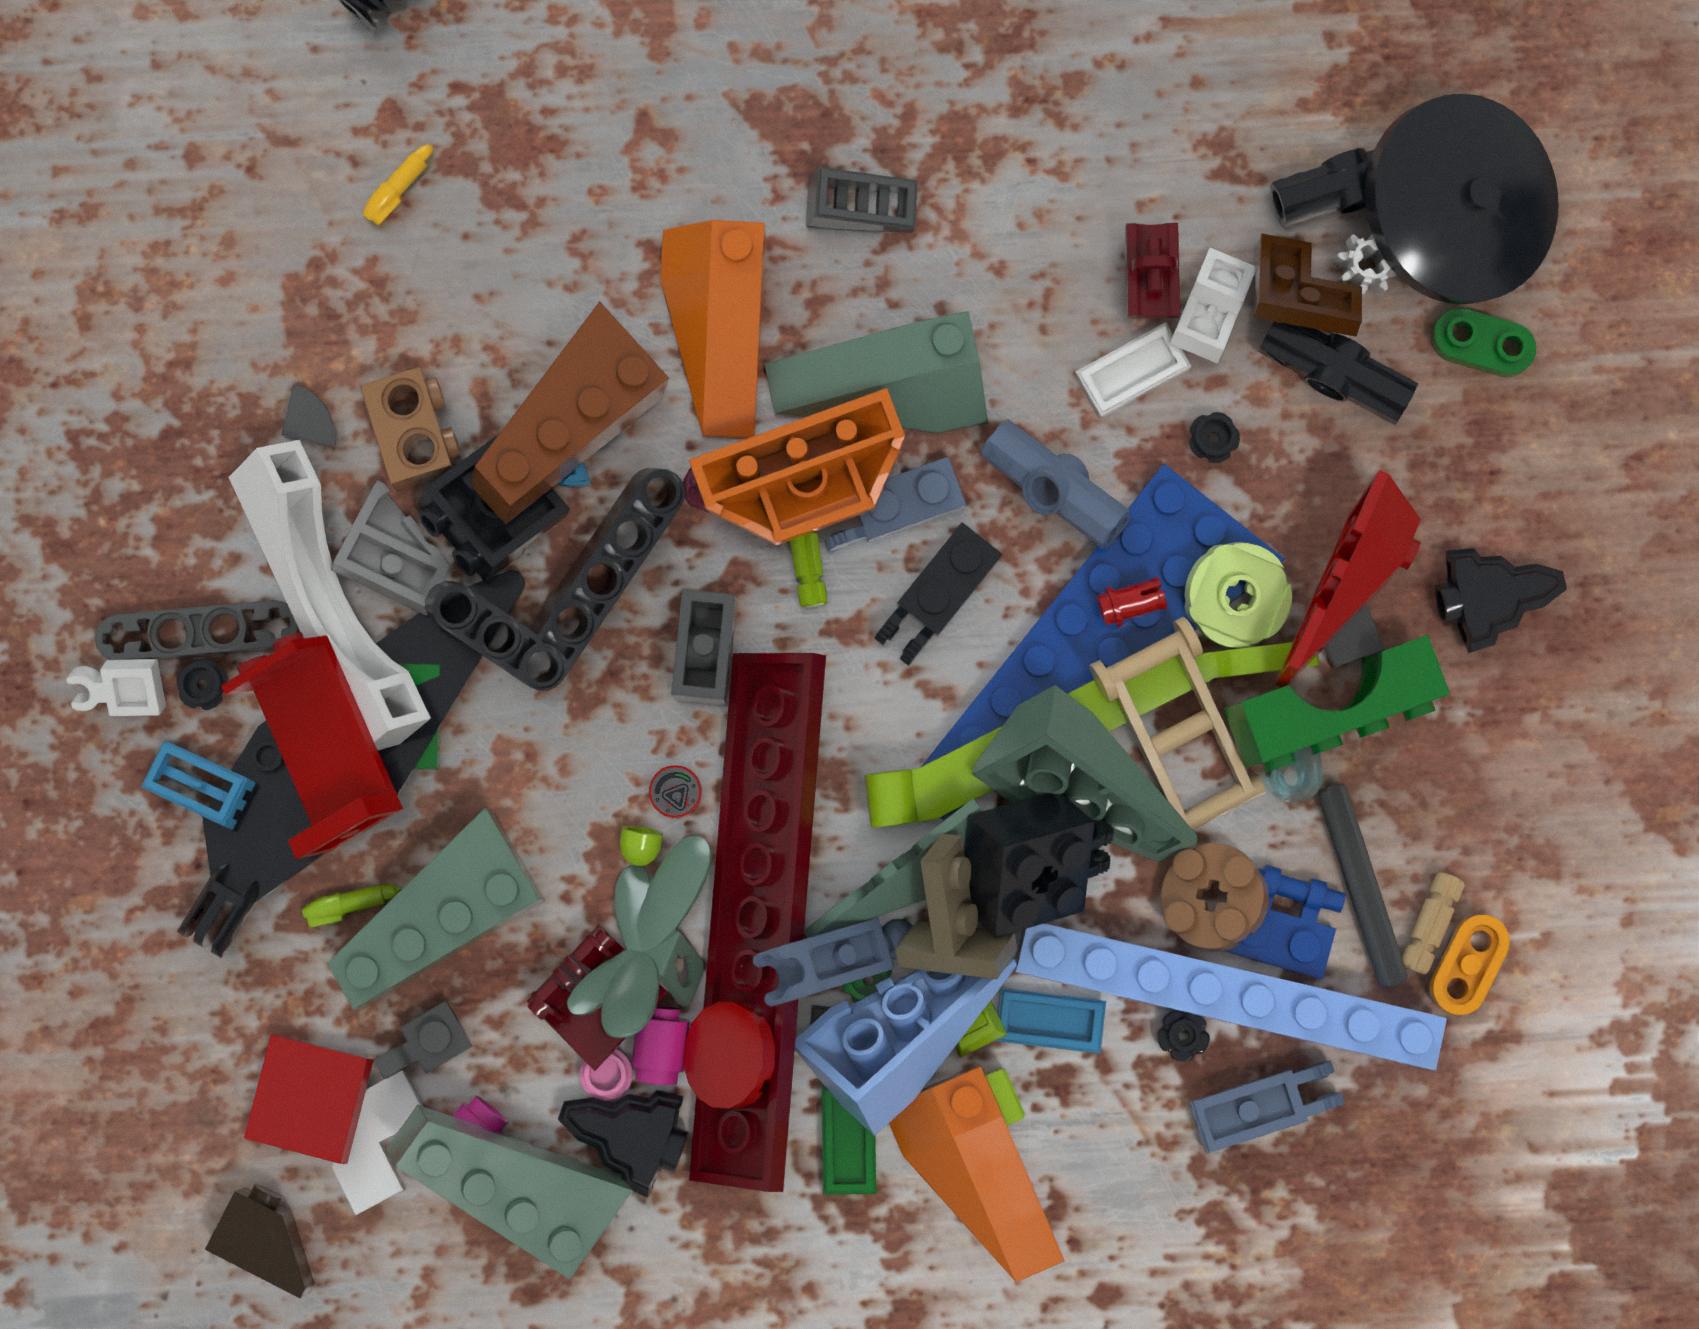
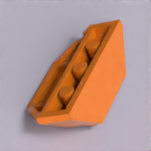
[689,388,905,545]

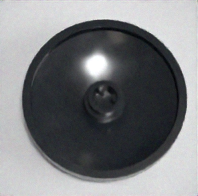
[1365,94,1559,304]

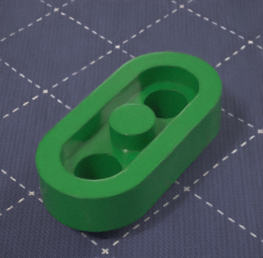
[1431,308,1536,377]

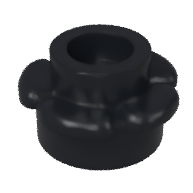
[1189,412,1240,463]
[177,659,229,710]
[1157,1010,1210,1062]

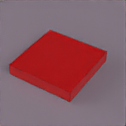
[244,1034,374,1164]

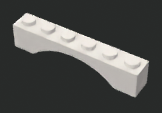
[229,440,431,750]

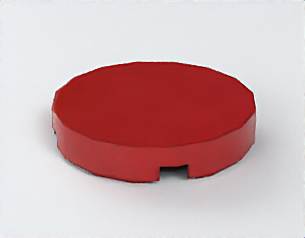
[683,1002,776,1109]

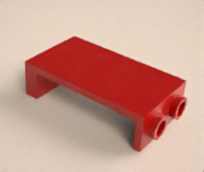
[221,632,403,860]

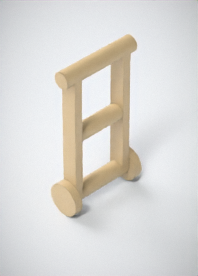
[1089,617,1266,830]

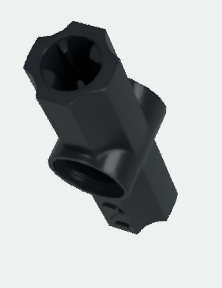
[1270,148,1375,227]
[1258,322,1418,425]

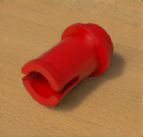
[1096,577,1167,628]

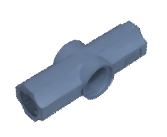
[981,419,1131,550]

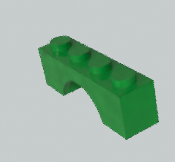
[1223,635,1450,772]

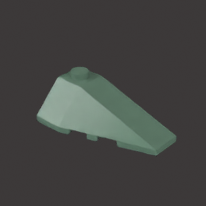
[804,799,982,938]

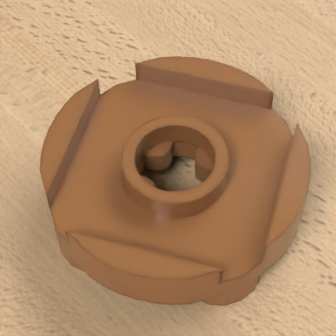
[1161,843,1269,951]

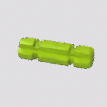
[790,532,827,608]

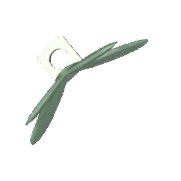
[567,835,712,1038]

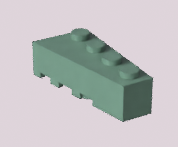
[327,807,545,1010]
[386,1104,633,1280]

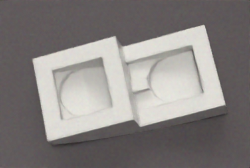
[1170,248,1256,364]

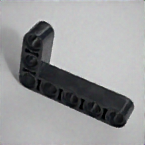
[425,468,685,691]

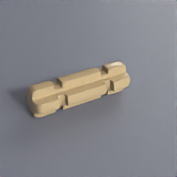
[1402,872,1465,974]

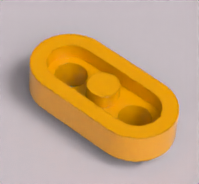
[1429,915,1510,1015]

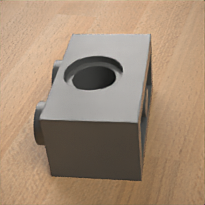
[671,589,737,705]

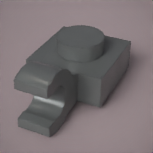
[374,1001,474,1079]

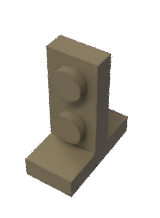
[896,834,1017,979]

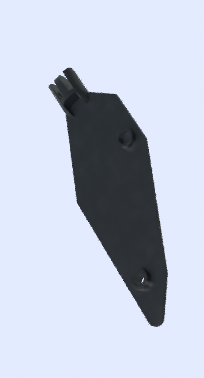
[177,570,525,959]

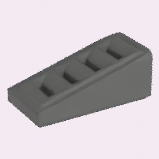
[806,167,918,233]

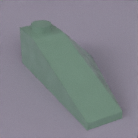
[764,311,988,434]
[972,685,1198,862]

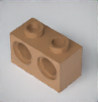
[360,366,461,492]

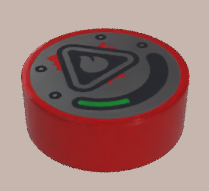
[649,765,702,819]

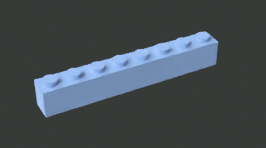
[1013,923,1447,1071]

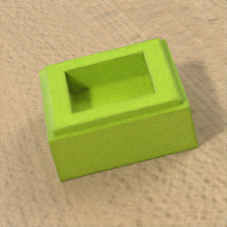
[985,1067,1025,1126]

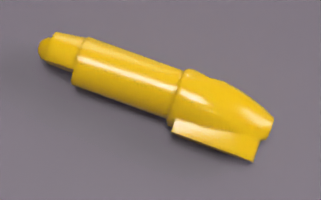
[362,144,434,227]

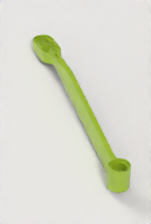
[864,642,1320,828]

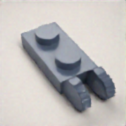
[824,456,966,551]
[1188,1060,1345,1153]

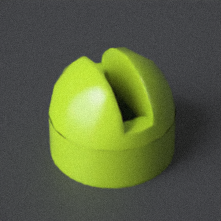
[619,826,663,866]

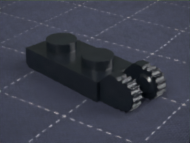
[874,522,1003,666]

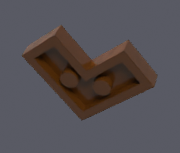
[1254,233,1362,337]

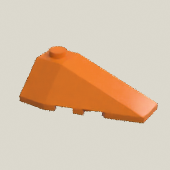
[660,220,766,439]
[889,1064,1065,1283]

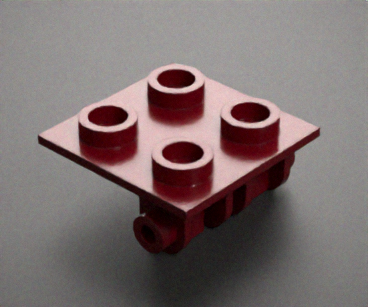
[527,924,668,1071]

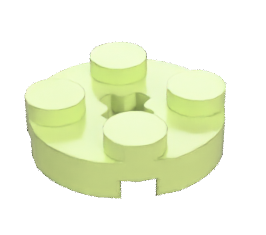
[1184,542,1292,648]

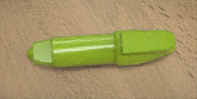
[302,883,401,928]

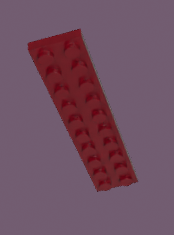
[689,653,826,1192]

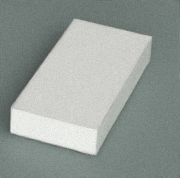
[1075,322,1191,419]

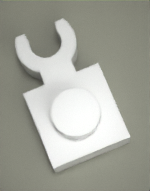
[66,659,166,716]

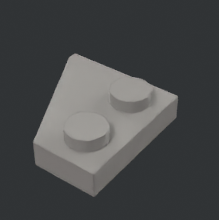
[331,480,451,615]

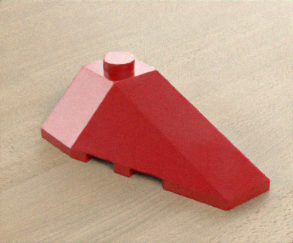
[1275,470,1421,688]

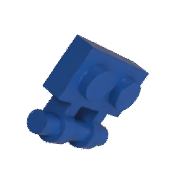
[1224,865,1346,979]

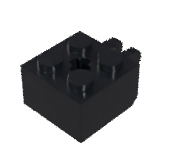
[965,793,1114,938]

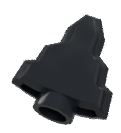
[1435,548,1567,653]
[558,1090,689,1198]

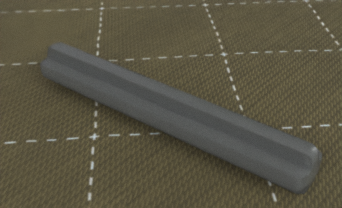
[1318,783,1408,988]

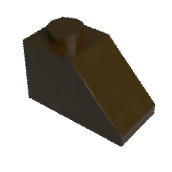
[205,1184,314,1299]

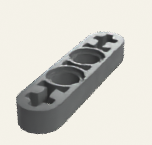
[95,600,300,661]

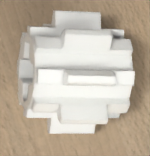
[1333,234,1396,296]

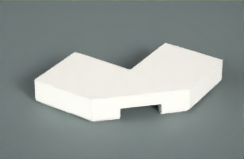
[332,1070,423,1215]

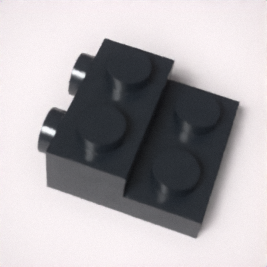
[417,433,570,582]

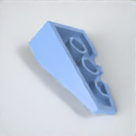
[795,958,1017,1136]

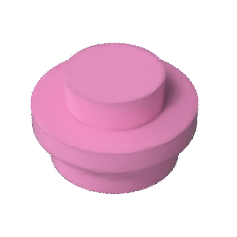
[580,1049,633,1101]

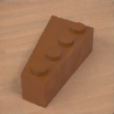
[471,301,669,524]

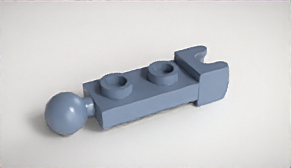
[753,918,913,1007]

